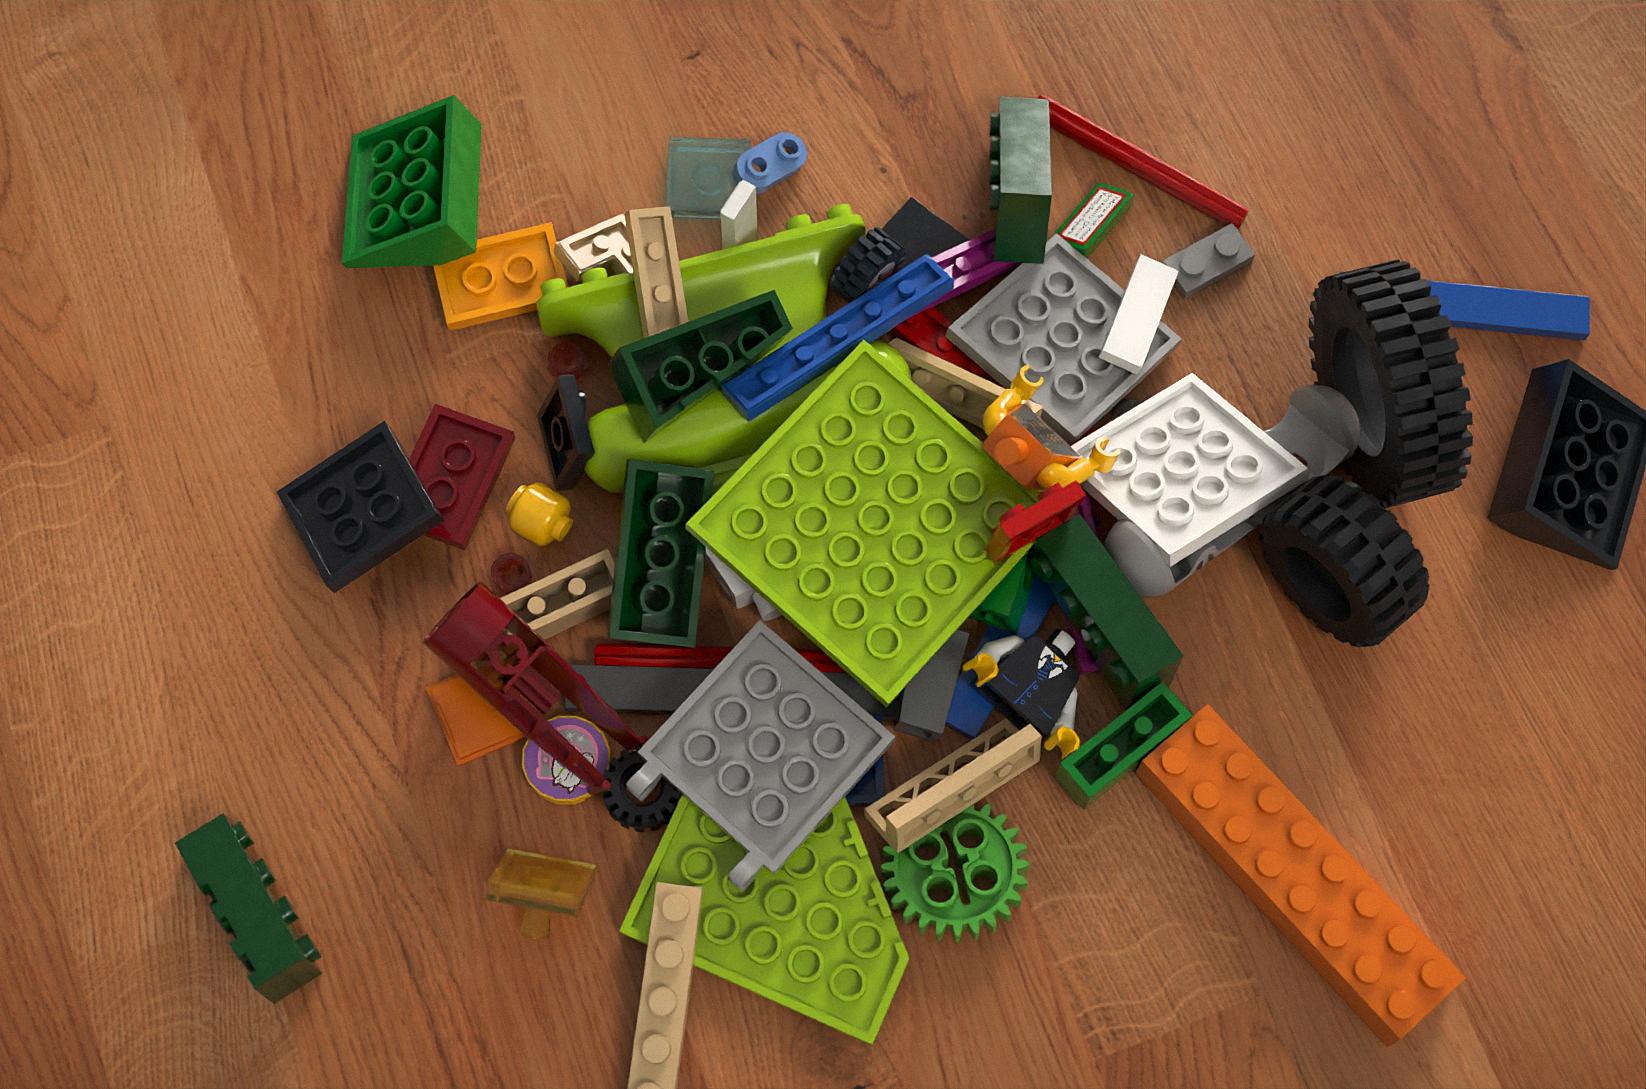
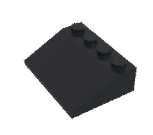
[1488,359,1646,570]

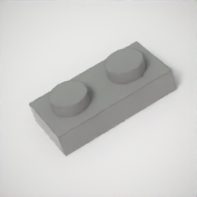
[1162,223,1255,300]

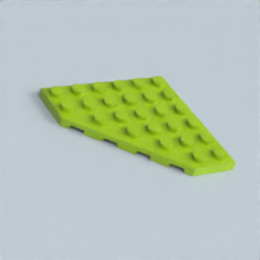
[619,794,909,1046]

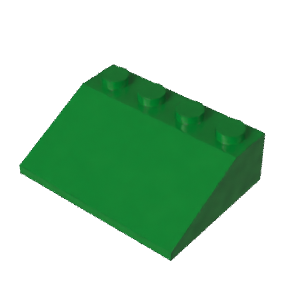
[342,95,482,268]

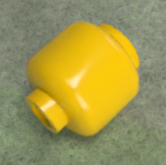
[506,482,573,546]

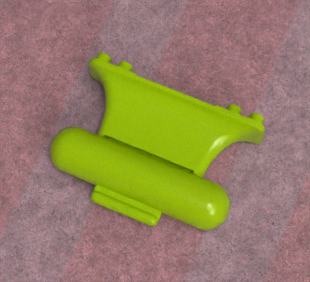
[536,204,912,496]

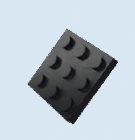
[277,421,445,593]

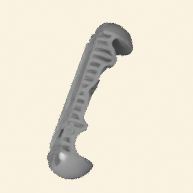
[1104,385,1361,598]

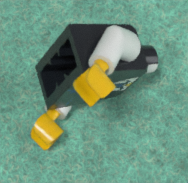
[962,629,1080,760]

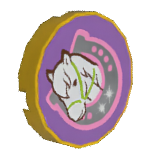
[522,716,612,805]

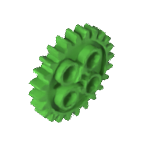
[881,803,1029,943]

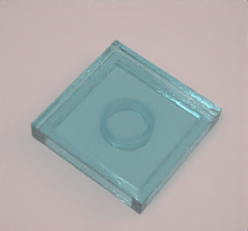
[666,137,751,218]

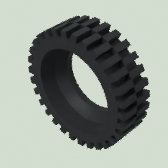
[1309,260,1473,509]

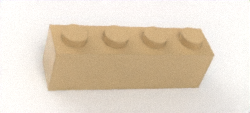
[471,549,615,671]

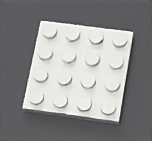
[1071,373,1308,567]

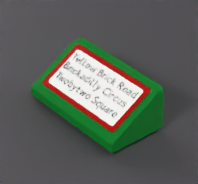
[1050,182,1134,259]

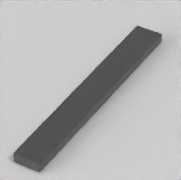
[565,665,899,721]

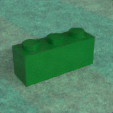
[1055,681,1192,811]

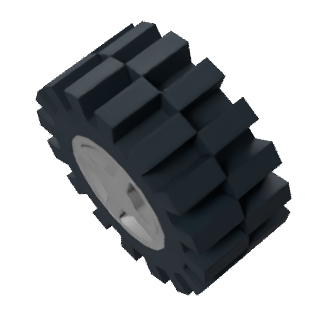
[830,227,906,303]

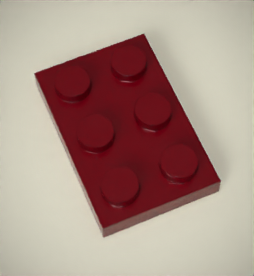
[410,404,516,550]

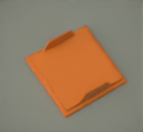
[425,658,528,767]

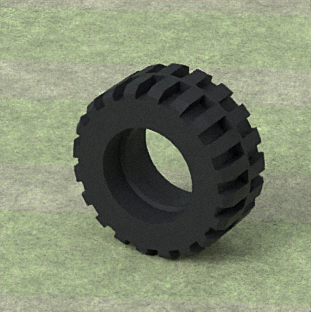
[1259,475,1430,647]

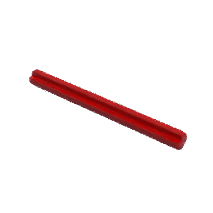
[1036,95,1248,229]
[594,643,847,673]

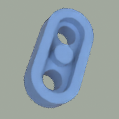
[732,132,807,194]

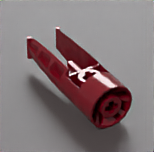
[422,581,648,795]

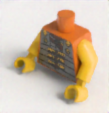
[981,365,1120,490]

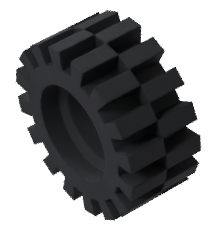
[602,745,682,832]

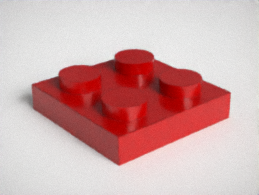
[985,480,1086,564]

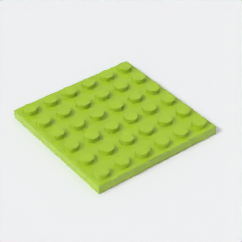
[685,340,1040,708]

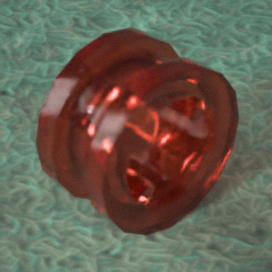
[491,553,532,596]

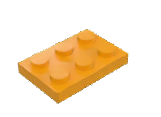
[433,222,568,331]

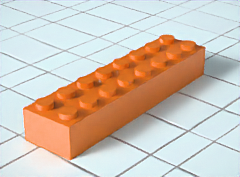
[1135,704,1466,1047]

